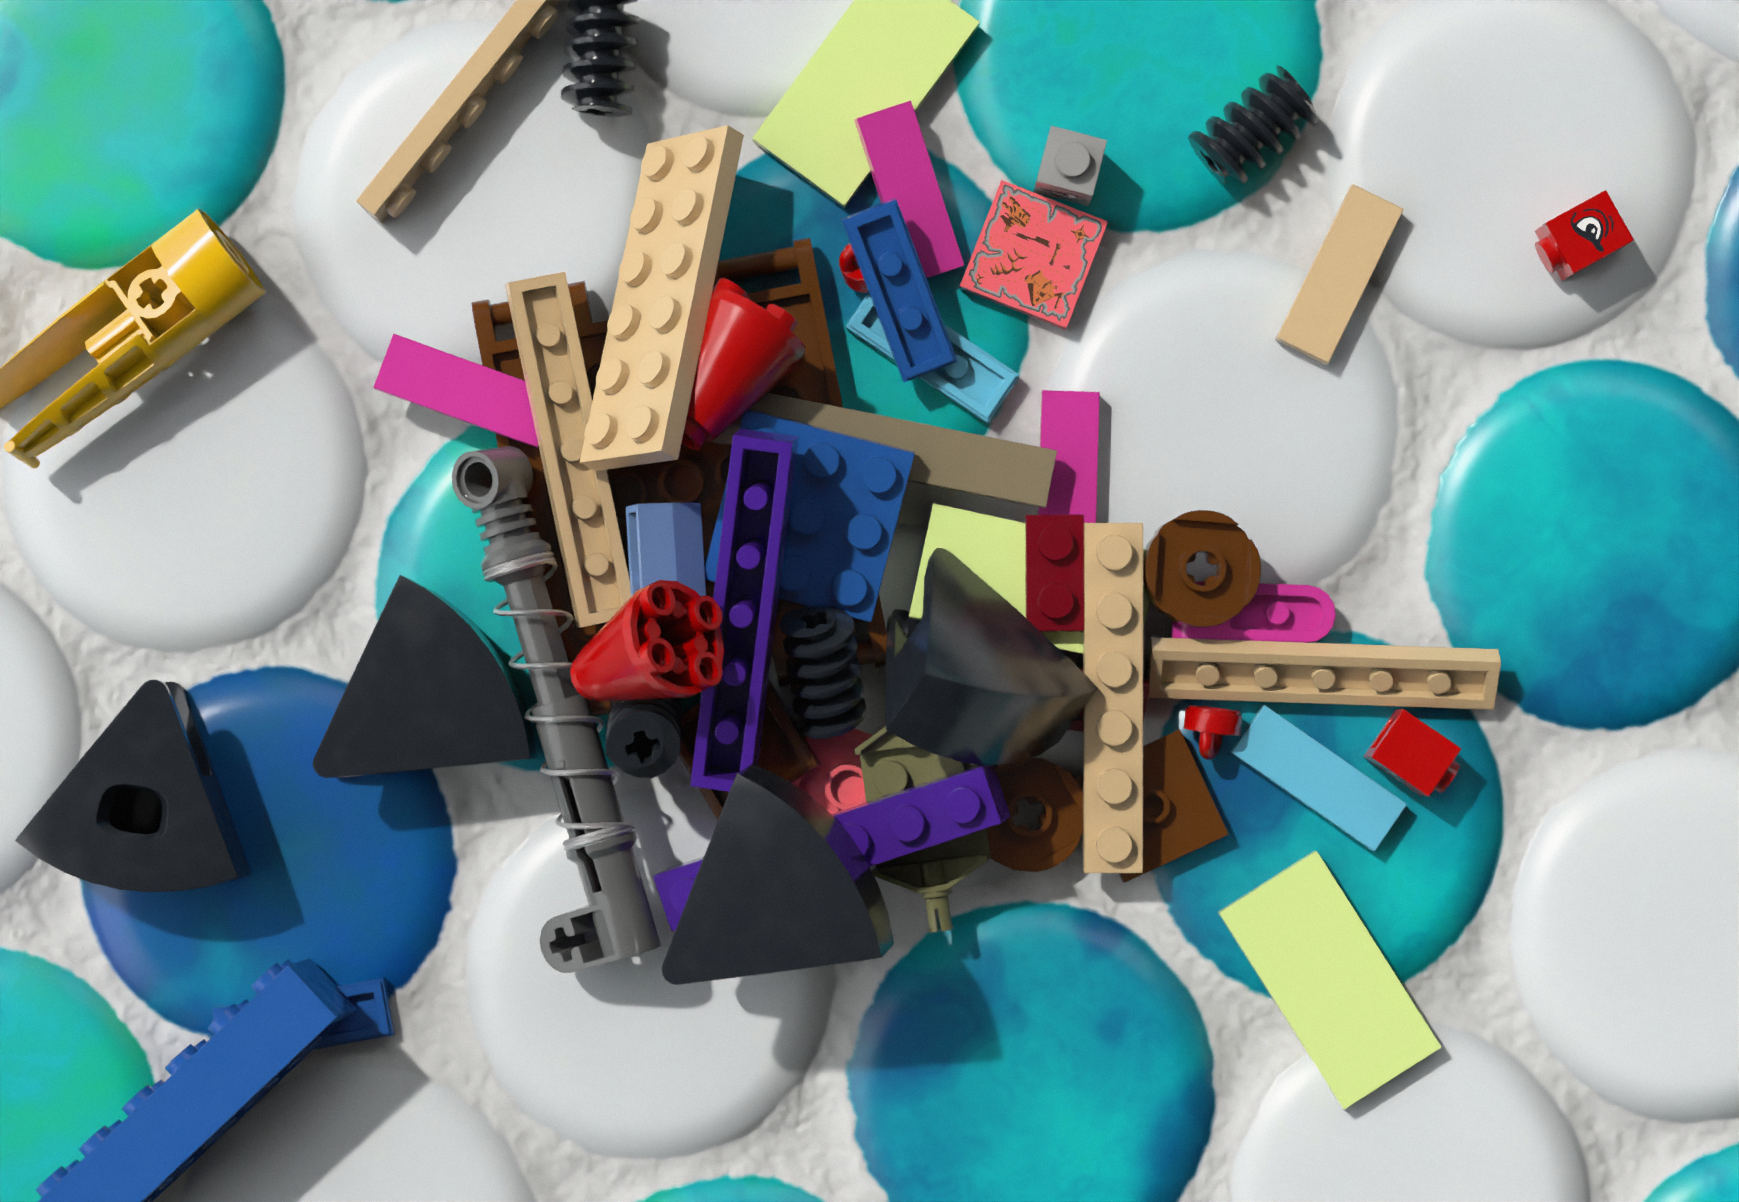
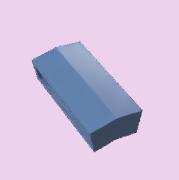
[626,503,706,596]

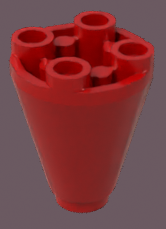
[681,278,806,450]
[570,580,724,701]

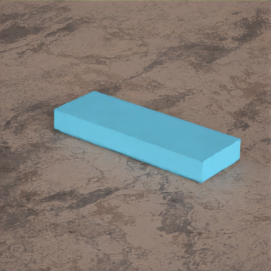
[845,293,1020,425]
[1230,705,1407,852]

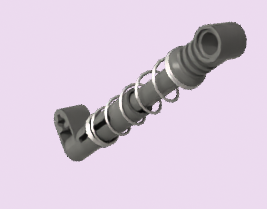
[451,446,662,973]

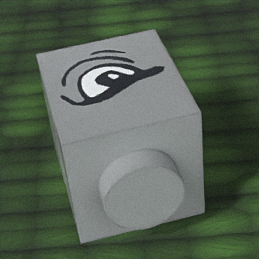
[1033,126,1107,206]

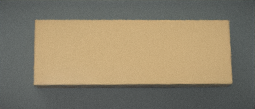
[1275,184,1404,365]

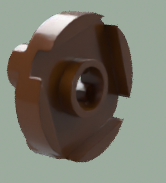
[1143,510,1261,628]
[987,758,1083,872]

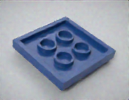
[705,409,915,622]

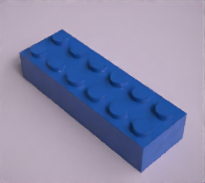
[35,958,357,1202]

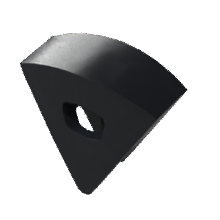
[885,548,1098,765]
[313,575,537,778]
[15,680,251,892]
[662,763,894,985]

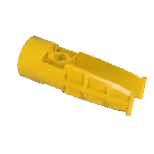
[0,208,266,469]

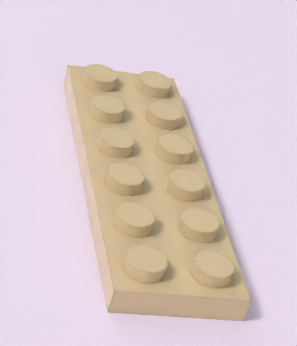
[579,125,744,471]

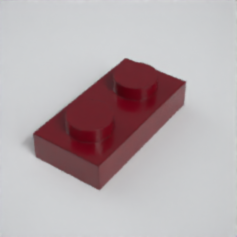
[1025,514,1084,632]

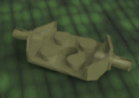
[855,726,991,932]

